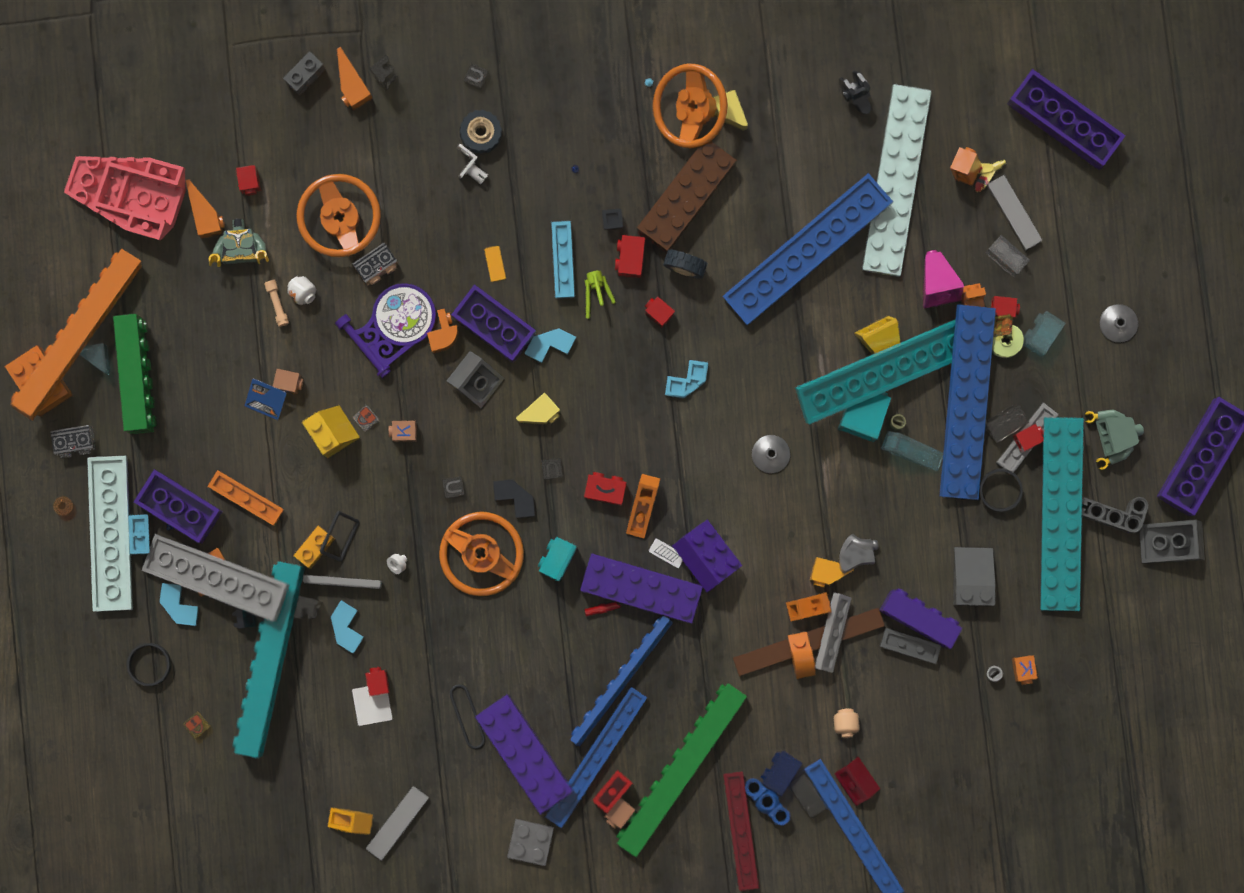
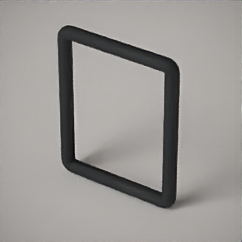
[320,511,359,561]

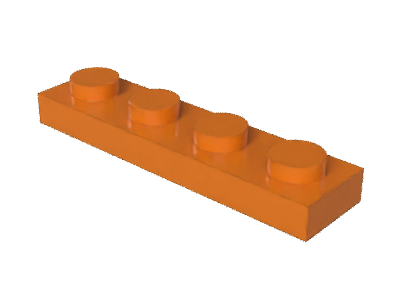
[208,470,284,526]

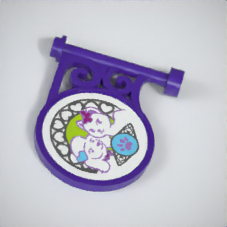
[335,284,436,378]

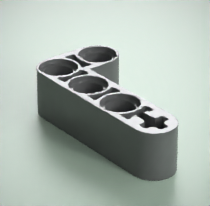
[1082,497,1148,533]

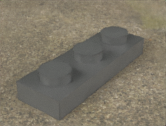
[880,628,941,664]

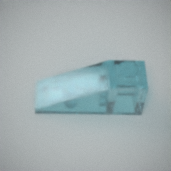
[881,431,943,471]

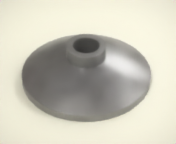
[1100,304,1138,342]
[752,435,790,473]

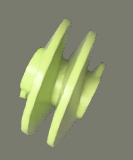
[992,325,1024,358]

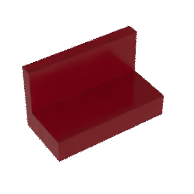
[834,756,880,806]

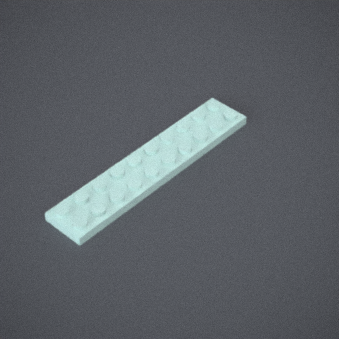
[862,84,931,277]

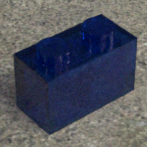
[760,750,802,796]

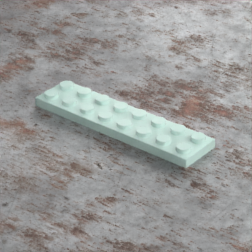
[87,456,133,612]

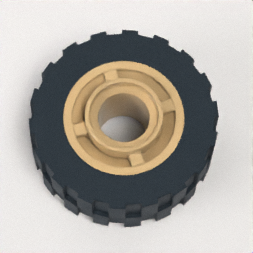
[460,110,502,154]
[663,250,708,279]

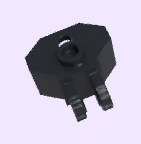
[839,70,871,114]

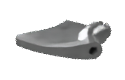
[839,534,879,573]

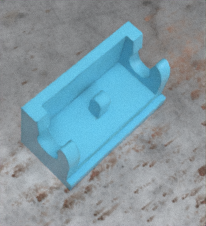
[128,515,149,555]

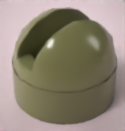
[890,414,906,431]

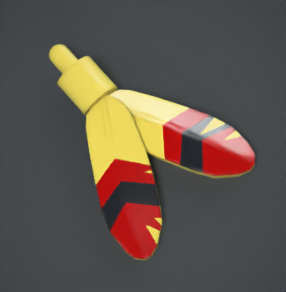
[975,161,1006,192]

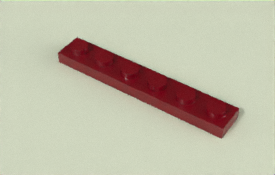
[723,771,759,891]

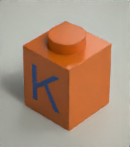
[1012,655,1037,685]

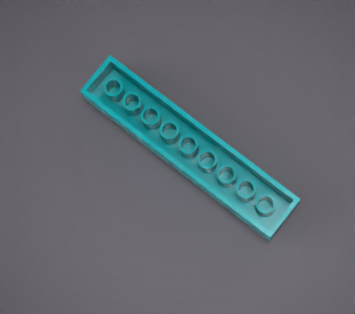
[233,561,305,758]

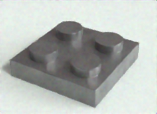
[507,819,554,866]

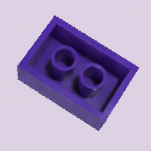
[672,519,742,592]

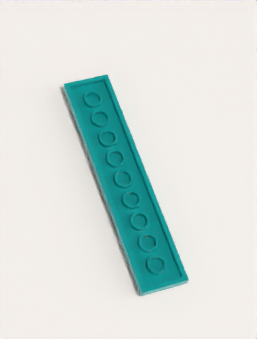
[795,319,956,424]
[1040,417,1083,611]

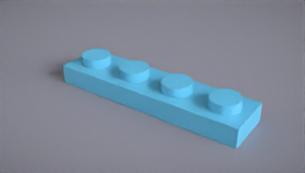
[552,221,575,299]

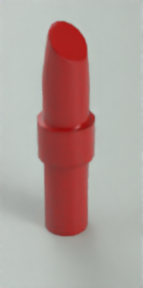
[584,602,622,617]

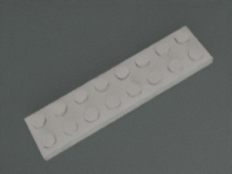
[142,534,289,621]

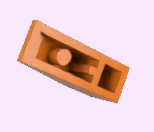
[337,47,372,110]
[185,180,225,238]
[626,474,660,538]

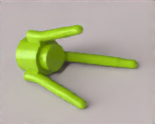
[585,270,616,319]

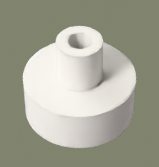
[387,554,407,574]

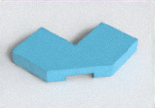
[525,329,576,363]
[665,360,708,398]
[160,583,199,626]
[331,600,364,653]

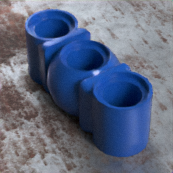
[745,778,790,825]

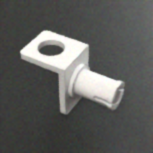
[457,144,488,184]

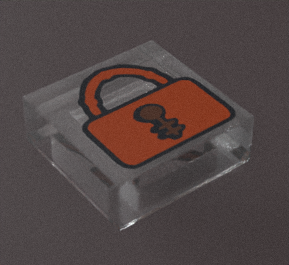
[352,405,380,432]

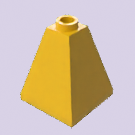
[855,316,900,354]

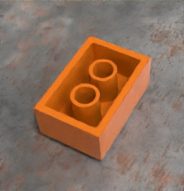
[5,345,73,416]

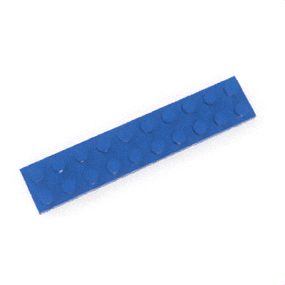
[723,173,893,326]
[940,305,996,500]

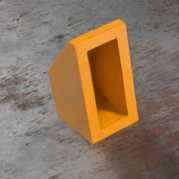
[810,557,854,587]
[328,808,373,834]

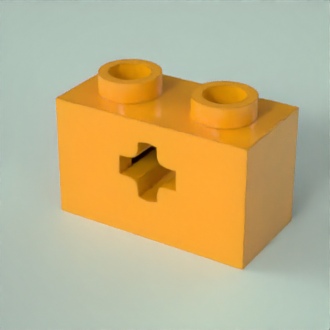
[294,526,335,569]

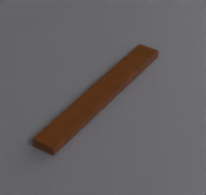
[733,608,885,676]

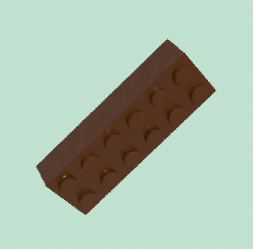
[637,141,736,254]

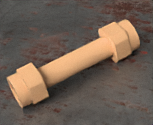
[264,280,289,327]

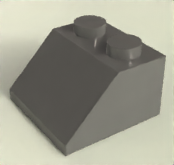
[447,351,504,408]

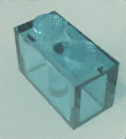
[1023,311,1065,357]

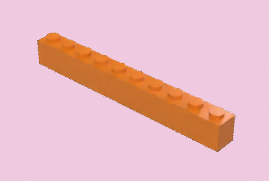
[11,249,142,421]

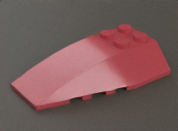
[64,157,186,241]

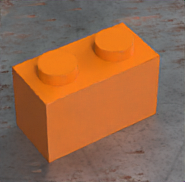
[950,147,982,186]

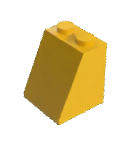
[302,405,360,458]

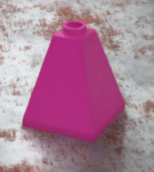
[923,250,964,309]

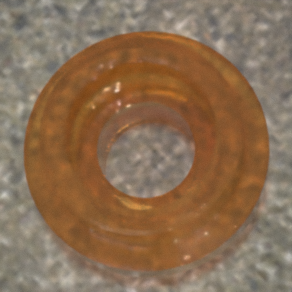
[53,496,73,516]

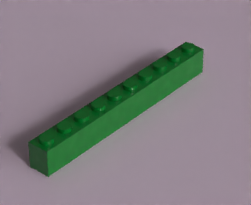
[616,683,747,857]

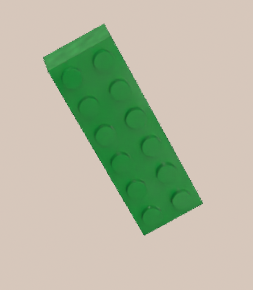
[113,314,156,434]

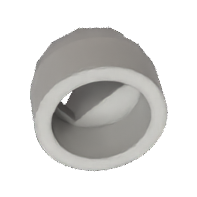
[987,666,1003,682]

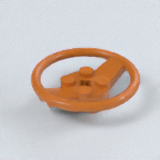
[653,64,728,148]
[297,174,381,257]
[439,512,524,596]

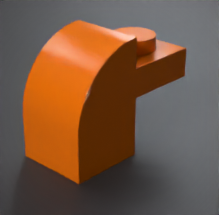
[961,283,986,307]
[427,309,458,353]
[786,593,831,621]
[788,632,815,679]

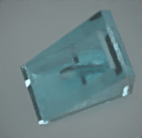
[80,343,111,375]

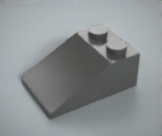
[1140,520,1205,563]
[953,547,995,606]

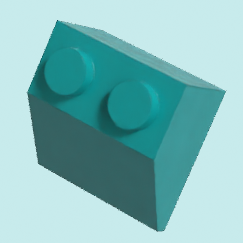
[538,537,577,582]

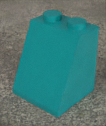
[838,392,891,442]

